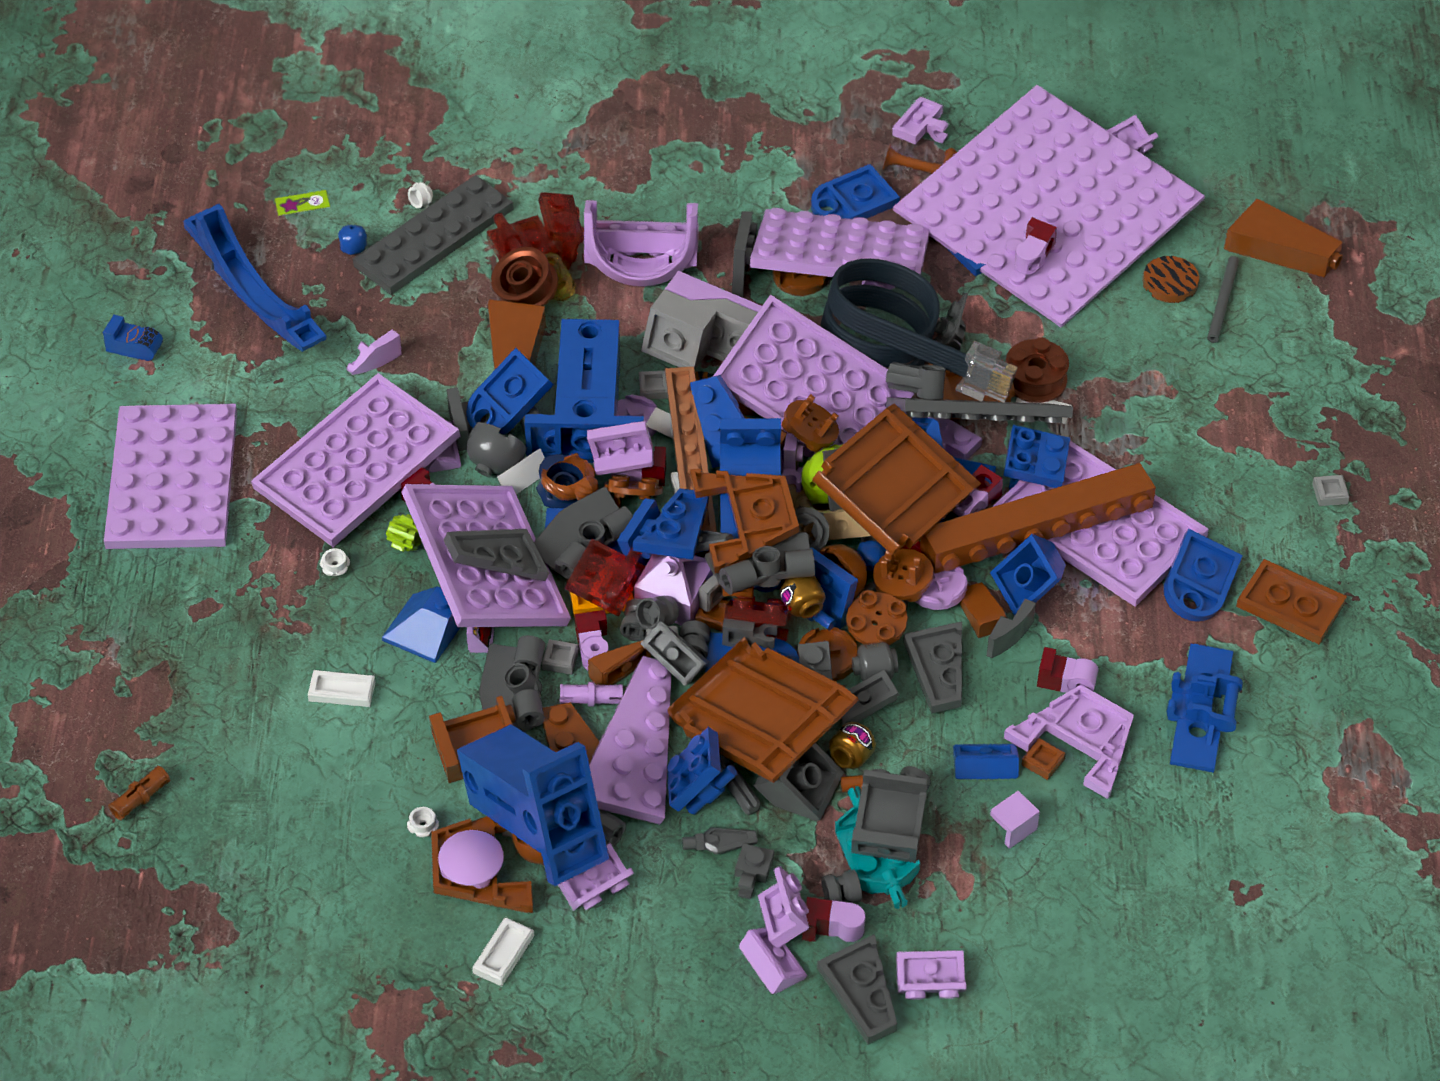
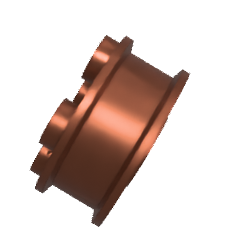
[491,247,558,306]
[1006,337,1069,403]

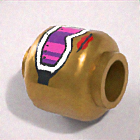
[780,576,825,618]
[829,722,876,769]

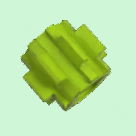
[386,514,422,552]

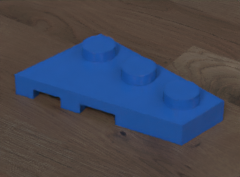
[690,375,745,468]
[632,488,709,560]

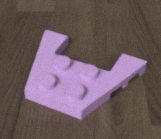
[1004,685,1134,799]

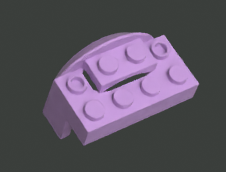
[584,200,699,286]

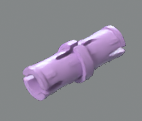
[560,682,623,707]

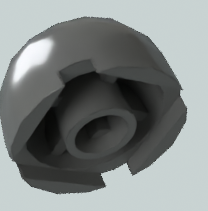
[467,422,527,477]

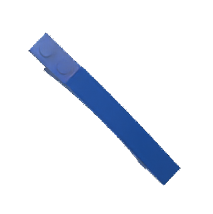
[183,204,327,352]

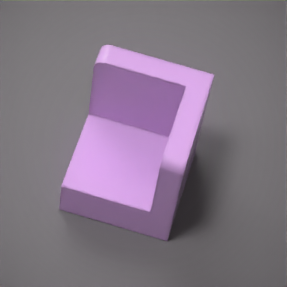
[990,791,1040,849]

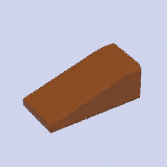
[959,582,1008,638]
[588,640,651,685]

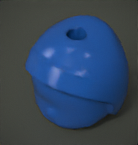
[338,225,367,255]
[857,541,886,574]

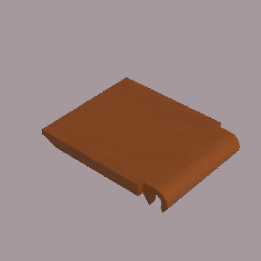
[812,403,981,555]
[667,637,859,783]

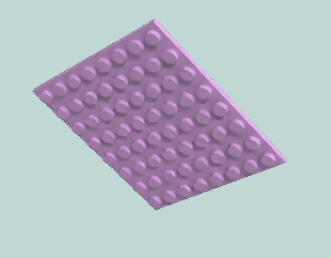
[893,85,1205,328]

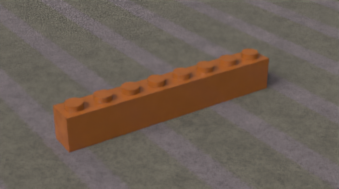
[920,463,1156,573]

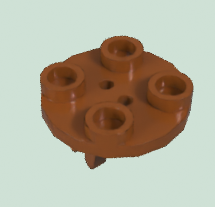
[782,394,839,452]
[604,475,663,509]
[873,549,934,602]
[846,590,908,645]

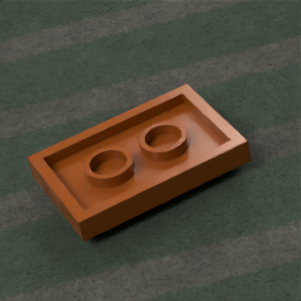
[1236,559,1347,645]

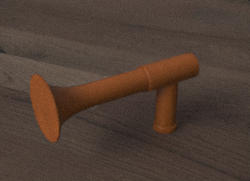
[883,142,957,174]

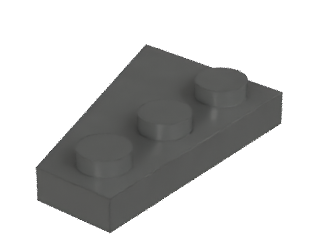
[732,211,757,298]
[443,529,549,581]
[903,621,962,714]
[817,934,897,1045]

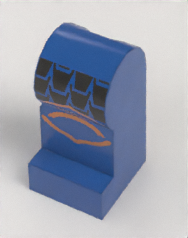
[103,315,163,361]

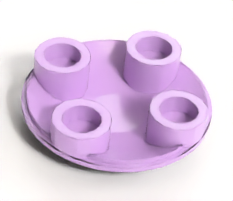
[438,830,504,888]

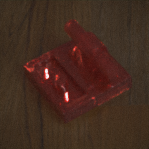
[486,213,559,262]
[564,539,646,617]
[724,596,792,641]

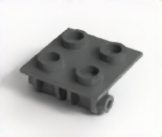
[934,293,968,351]

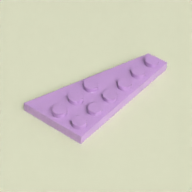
[589,656,671,825]

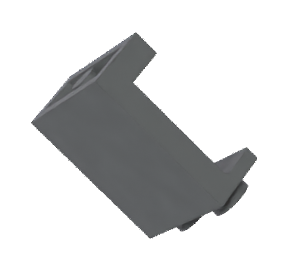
[851,769,928,863]

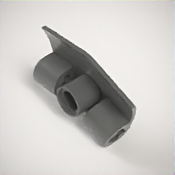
[534,487,633,580]
[705,532,815,595]
[479,635,545,732]

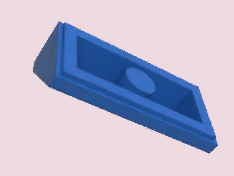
[953,744,1019,779]

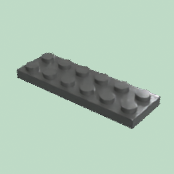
[353,175,513,295]
[886,397,1073,423]

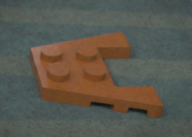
[690,469,799,574]
[431,816,533,913]

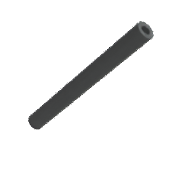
[1207,256,1239,343]

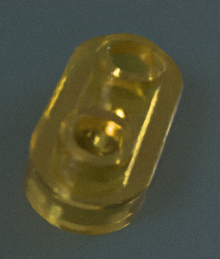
[544,253,576,301]

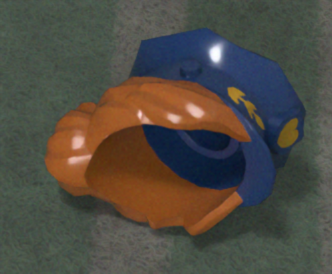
[536,453,599,508]

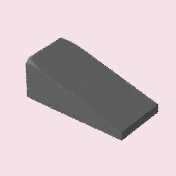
[640,621,709,686]

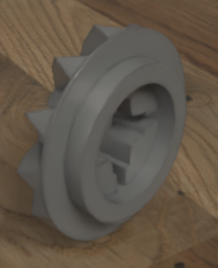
[795,506,830,551]

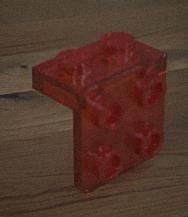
[538,192,584,271]

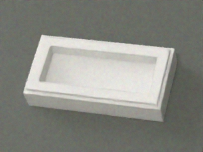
[308,670,376,707]
[472,917,534,987]

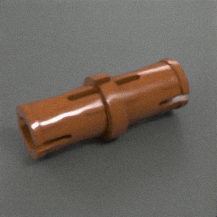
[108,766,171,821]

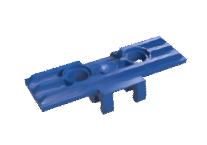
[1167,644,1243,773]

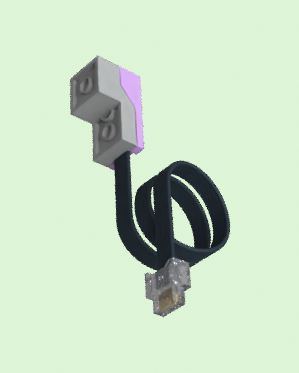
[641,258,1018,402]

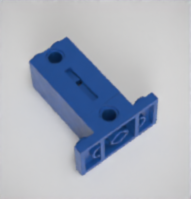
[524,319,644,463]
[719,418,782,592]
[457,724,609,886]

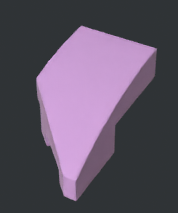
[347,330,402,375]

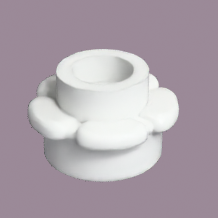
[408,182,433,208]
[320,548,350,576]
[407,807,439,837]

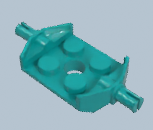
[835,786,920,909]

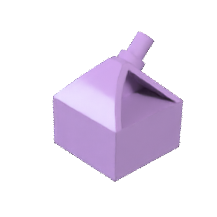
[634,554,713,625]

